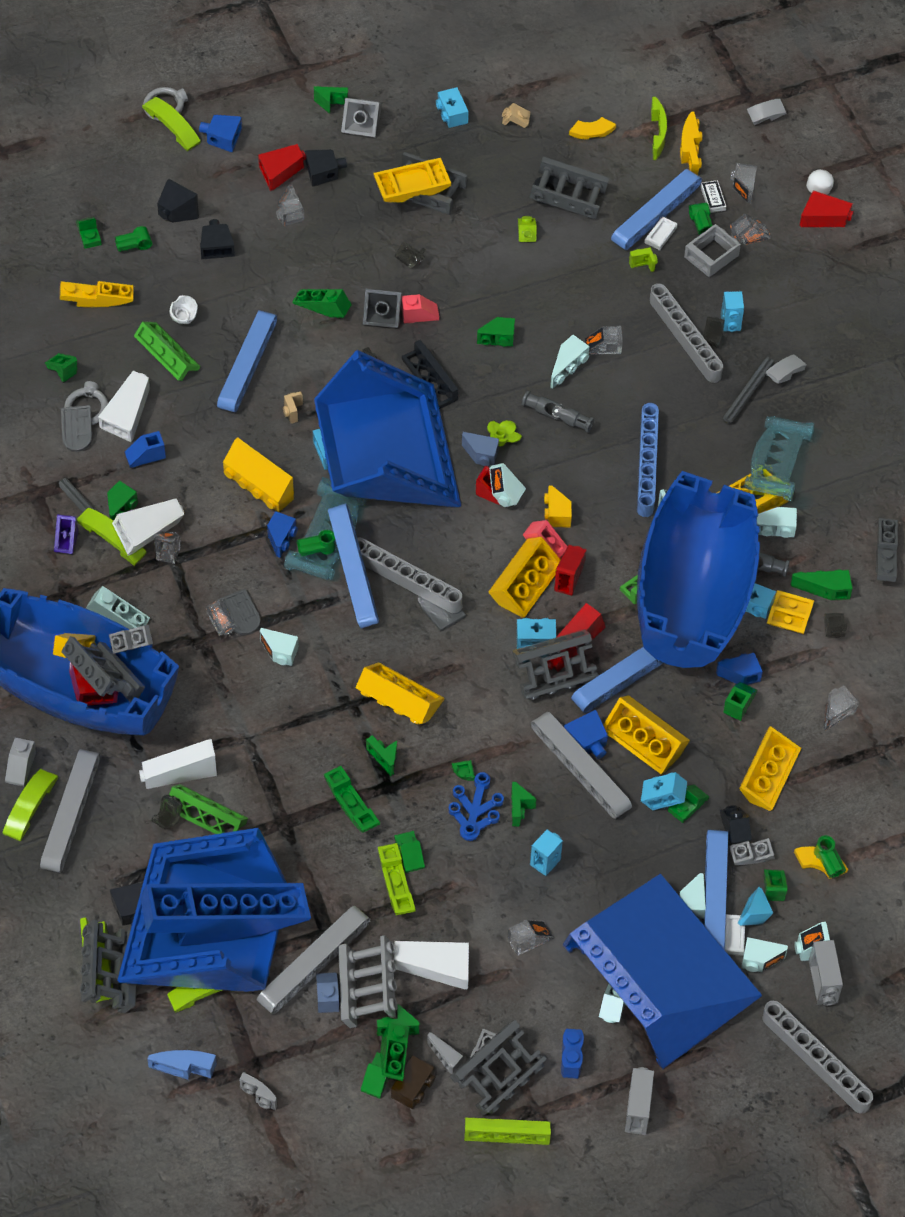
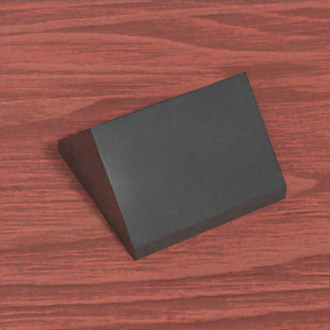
[363,289,402,328]

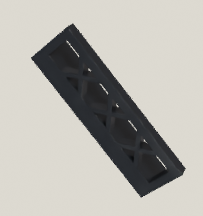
[402,339,458,409]

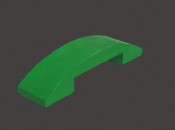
[324,766,380,833]

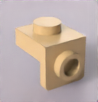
[502,103,530,128]
[283,392,303,423]

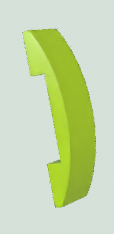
[142,97,201,152]
[651,97,667,160]
[77,508,147,566]
[3,769,58,841]
[378,843,416,915]
[167,987,222,1013]

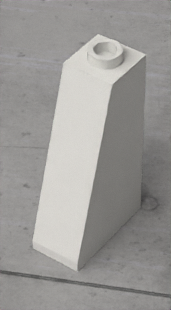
[98,371,150,442]
[112,498,184,555]
[139,739,217,789]
[393,941,469,989]

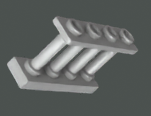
[339,935,398,1028]

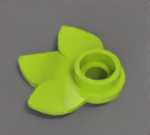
[487,420,522,446]

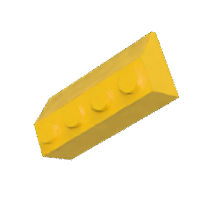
[223,437,294,512]
[488,537,560,618]
[355,662,445,725]
[603,696,690,775]

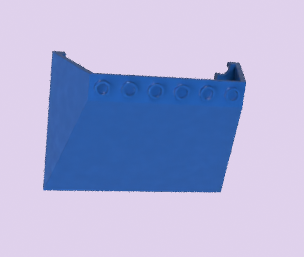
[314,350,461,507]
[117,828,287,992]
[563,874,762,1069]

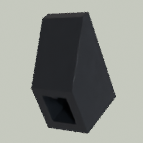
[720,805,752,844]

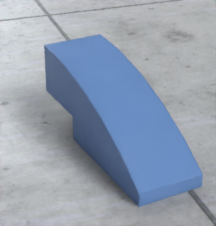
[147,1050,217,1080]

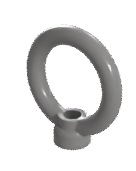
[143,87,188,121]
[64,381,108,425]

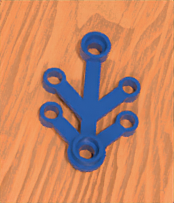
[448,772,504,841]

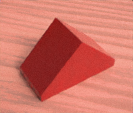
[476,466,500,505]

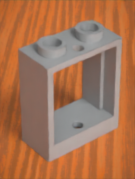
[684,224,741,277]
[809,940,843,1006]
[625,1067,654,1135]

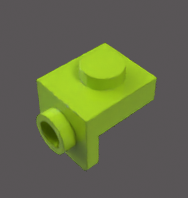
[518,216,536,242]
[629,247,657,272]

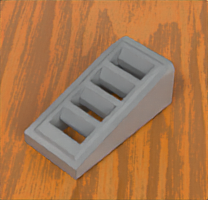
[427,1032,463,1075]

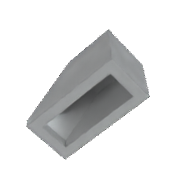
[5,737,36,787]

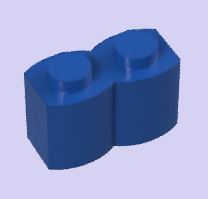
[561,1029,584,1079]

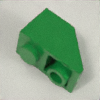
[477,317,515,347]
[107,480,138,521]
[723,682,758,721]

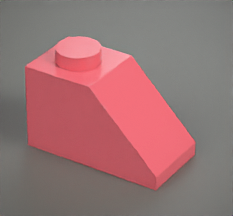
[402,294,439,323]
[523,520,568,559]

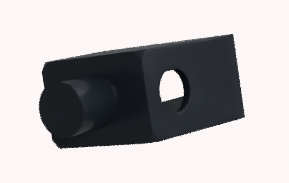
[305,149,347,187]
[200,219,235,259]
[110,882,143,926]

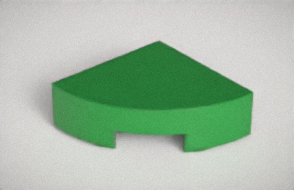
[452,760,475,781]

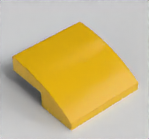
[767,590,814,634]

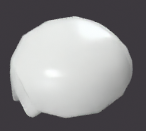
[806,169,834,195]
[170,295,198,324]

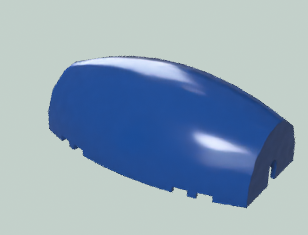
[637,471,760,668]
[0,588,179,736]

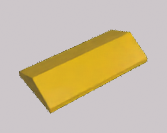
[739,726,801,811]

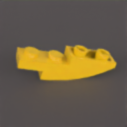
[680,112,702,175]
[60,281,133,307]

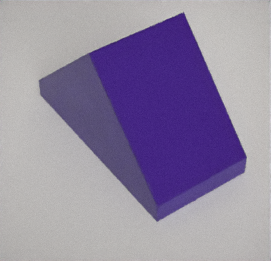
[54,514,79,554]

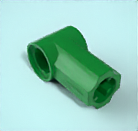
[689,202,713,235]
[115,226,152,252]
[297,530,335,556]
[814,835,846,878]

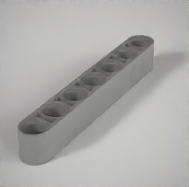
[650,284,723,383]
[357,537,463,613]
[531,711,632,819]
[40,749,100,873]
[257,906,371,1014]
[762,1001,873,1113]

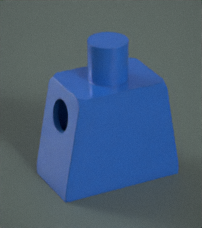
[199,115,242,152]
[564,710,608,759]

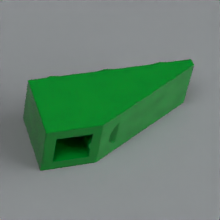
[293,289,352,317]
[790,569,852,601]
[380,1022,409,1081]

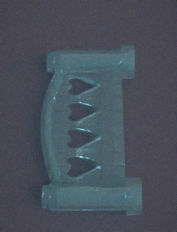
[744,416,815,501]
[284,477,367,580]

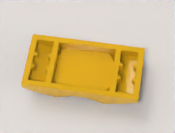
[374,158,451,202]

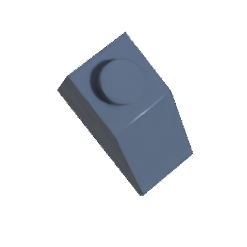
[462,432,499,467]
[316,973,339,1013]

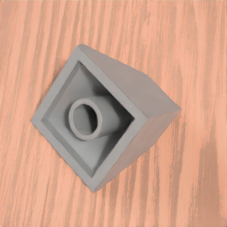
[341,98,382,137]

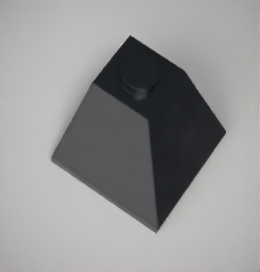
[157,179,199,223]

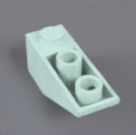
[551,335,589,389]
[757,507,797,538]
[86,586,150,629]

